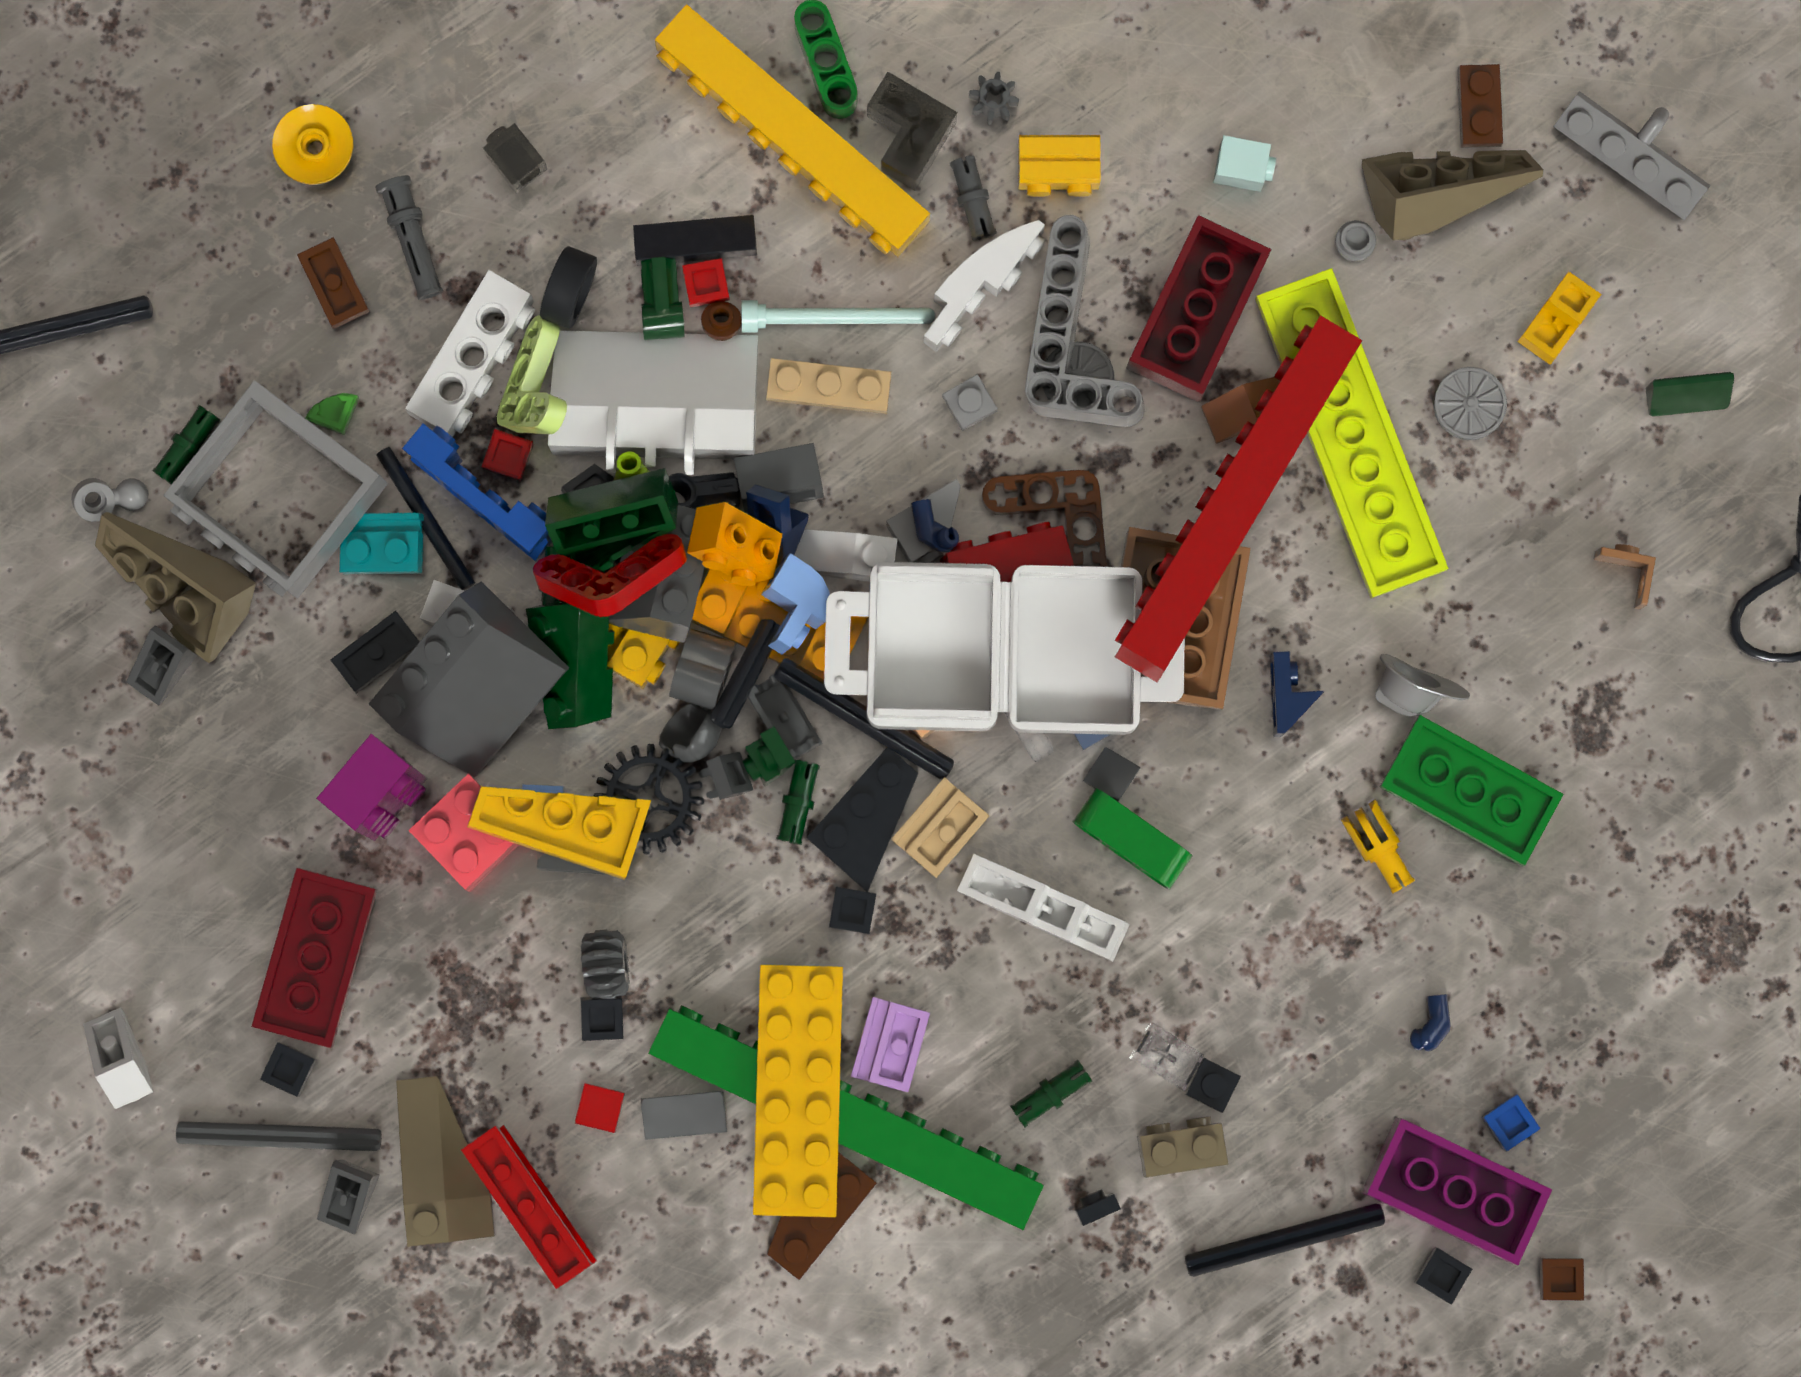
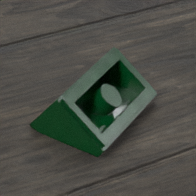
[1645,372,1734,417]

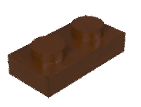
[1458,64,1503,148]
[297,237,370,329]

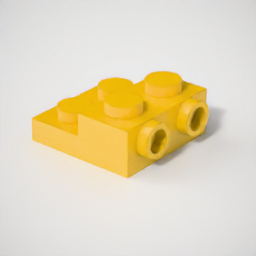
[607,624,680,689]

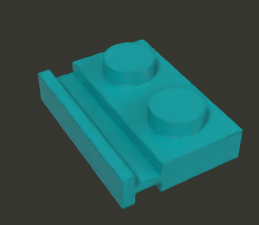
[339,513,424,574]

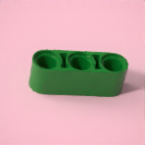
[794,0,858,119]
[1072,788,1193,890]

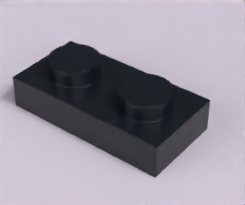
[330,610,420,694]

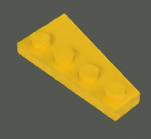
[467,786,651,880]

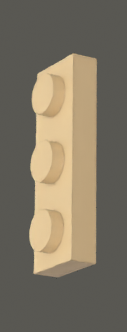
[766,358,891,414]

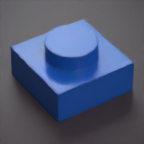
[1481,1094,1541,1152]

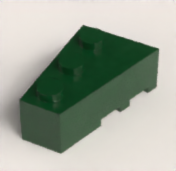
[545,468,678,572]
[526,600,615,729]

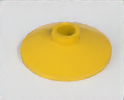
[272,104,354,185]

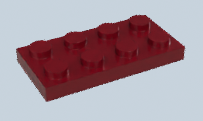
[251,868,377,1048]

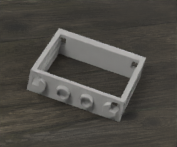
[163,380,388,599]

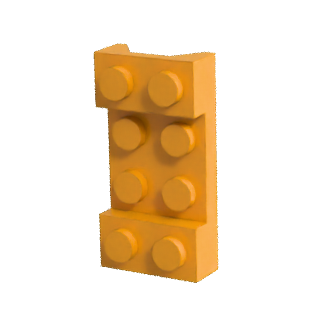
[691,569,869,680]

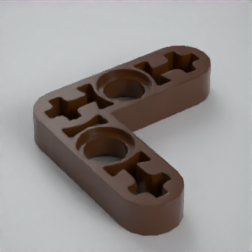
[982,470,1107,567]

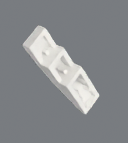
[957,854,1130,962]

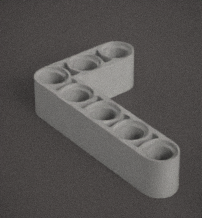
[1025,215,1145,427]

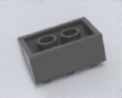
[609,505,705,643]

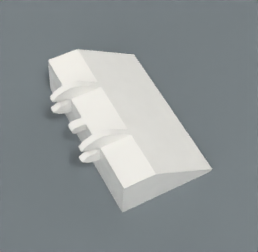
[548,331,758,475]

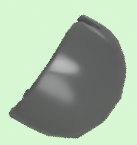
[659,703,722,763]

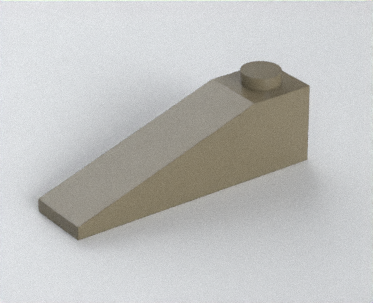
[1362,150,1544,241]
[95,512,256,663]
[396,1076,495,1247]

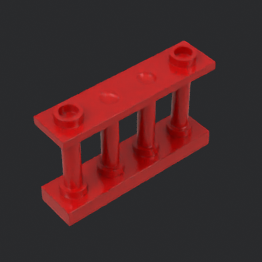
[461,1125,597,1289]

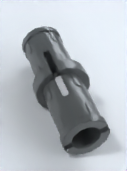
[950,156,997,241]

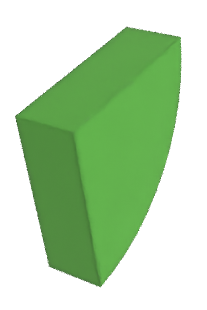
[305,393,359,435]

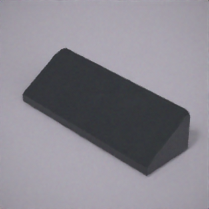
[633,215,757,266]

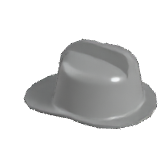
[1375,654,1470,716]

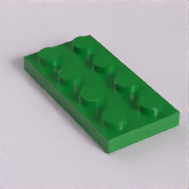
[1380,715,1564,866]

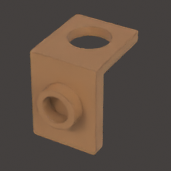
[1594,544,1656,609]

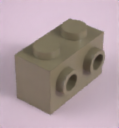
[1137,1116,1229,1178]

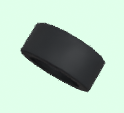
[540,246,597,329]

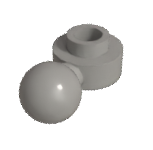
[71,478,148,522]

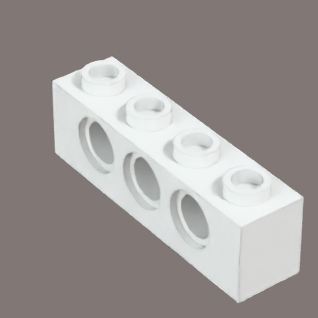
[405,270,535,437]

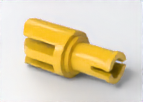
[1341,799,1415,894]

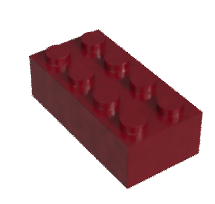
[1126,215,1272,402]

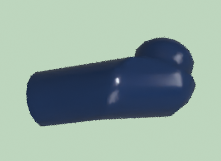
[911,499,959,552]
[1410,994,1451,1052]

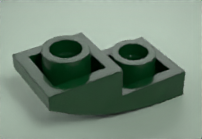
[742,726,795,786]

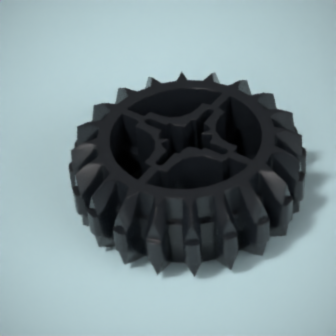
[593,744,705,855]

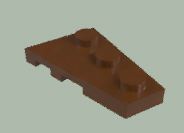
[767,1152,877,1280]

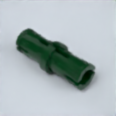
[152,405,220,485]
[776,760,820,845]
[1010,1059,1093,1128]

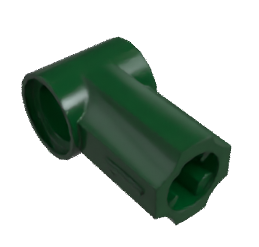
[641,257,685,340]

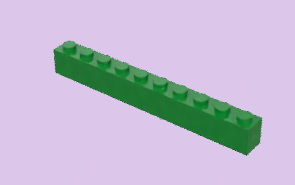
[648,1005,1044,1230]

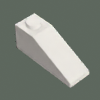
[794,530,898,582]

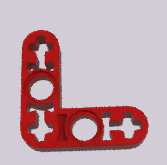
[532,534,687,617]

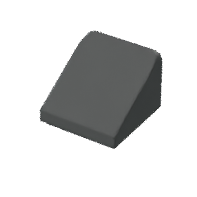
[1083,747,1141,801]

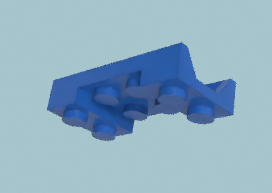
[402,423,552,562]

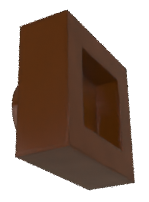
[1540,1258,1584,1301]

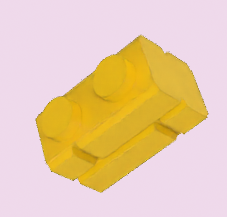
[1018,135,1101,197]

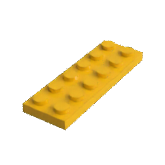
[753,965,843,1217]

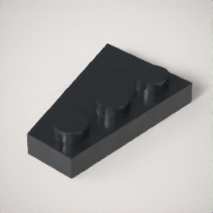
[807,747,919,892]

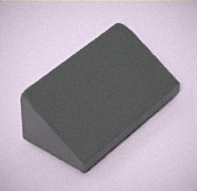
[641,1091,727,1140]

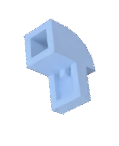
[761,553,830,655]

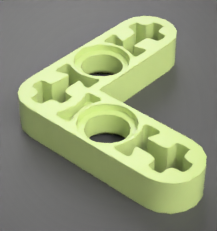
[497,315,567,434]

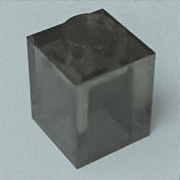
[483,123,547,193]

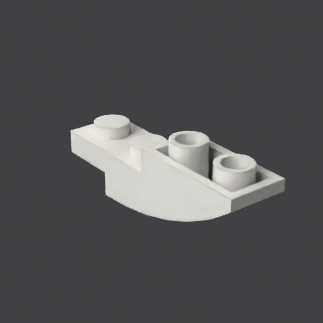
[923,220,1046,352]

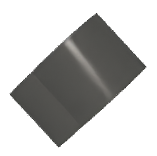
[669,629,736,710]

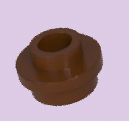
[701,301,742,341]

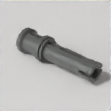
[375,175,443,300]

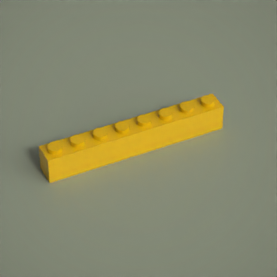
[655,4,930,257]

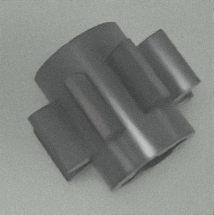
[969,72,1019,125]

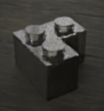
[867,72,958,191]

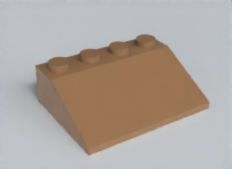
[1121,527,1251,710]

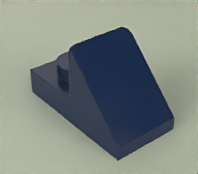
[746,484,809,569]
[1269,651,1324,737]

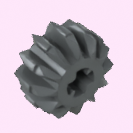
[581,929,630,999]

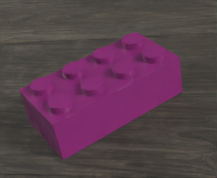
[316,734,428,841]
[1361,1118,1552,1265]

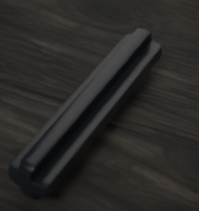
[711,619,780,729]

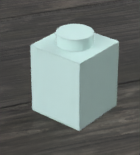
[1213,135,1276,192]

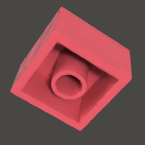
[408,773,519,892]

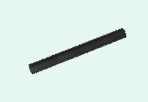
[376,447,475,591]

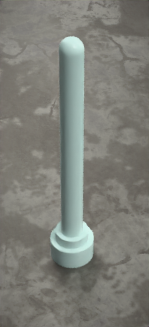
[741,300,935,333]

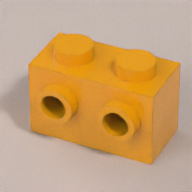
[687,502,783,586]

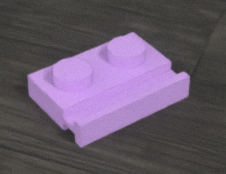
[851,997,930,1092]

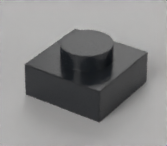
[829,887,876,935]
[580,996,623,1041]
[260,1042,317,1097]
[1185,1058,1241,1113]
[1075,1189,1121,1226]
[1414,1247,1473,1305]

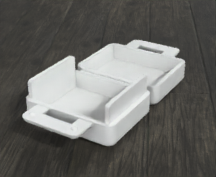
[824,562,1185,735]

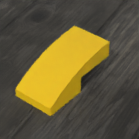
[1517,271,1602,365]

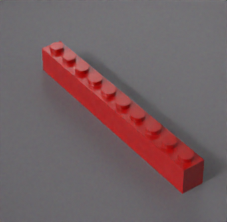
[1114,315,1363,683]

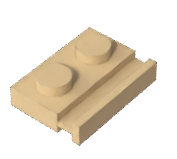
[891,777,989,878]

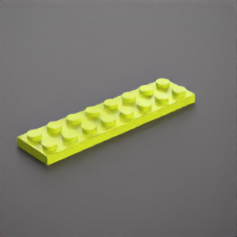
[1255,268,1449,599]

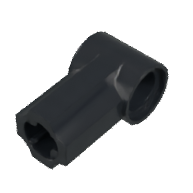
[669,472,740,509]

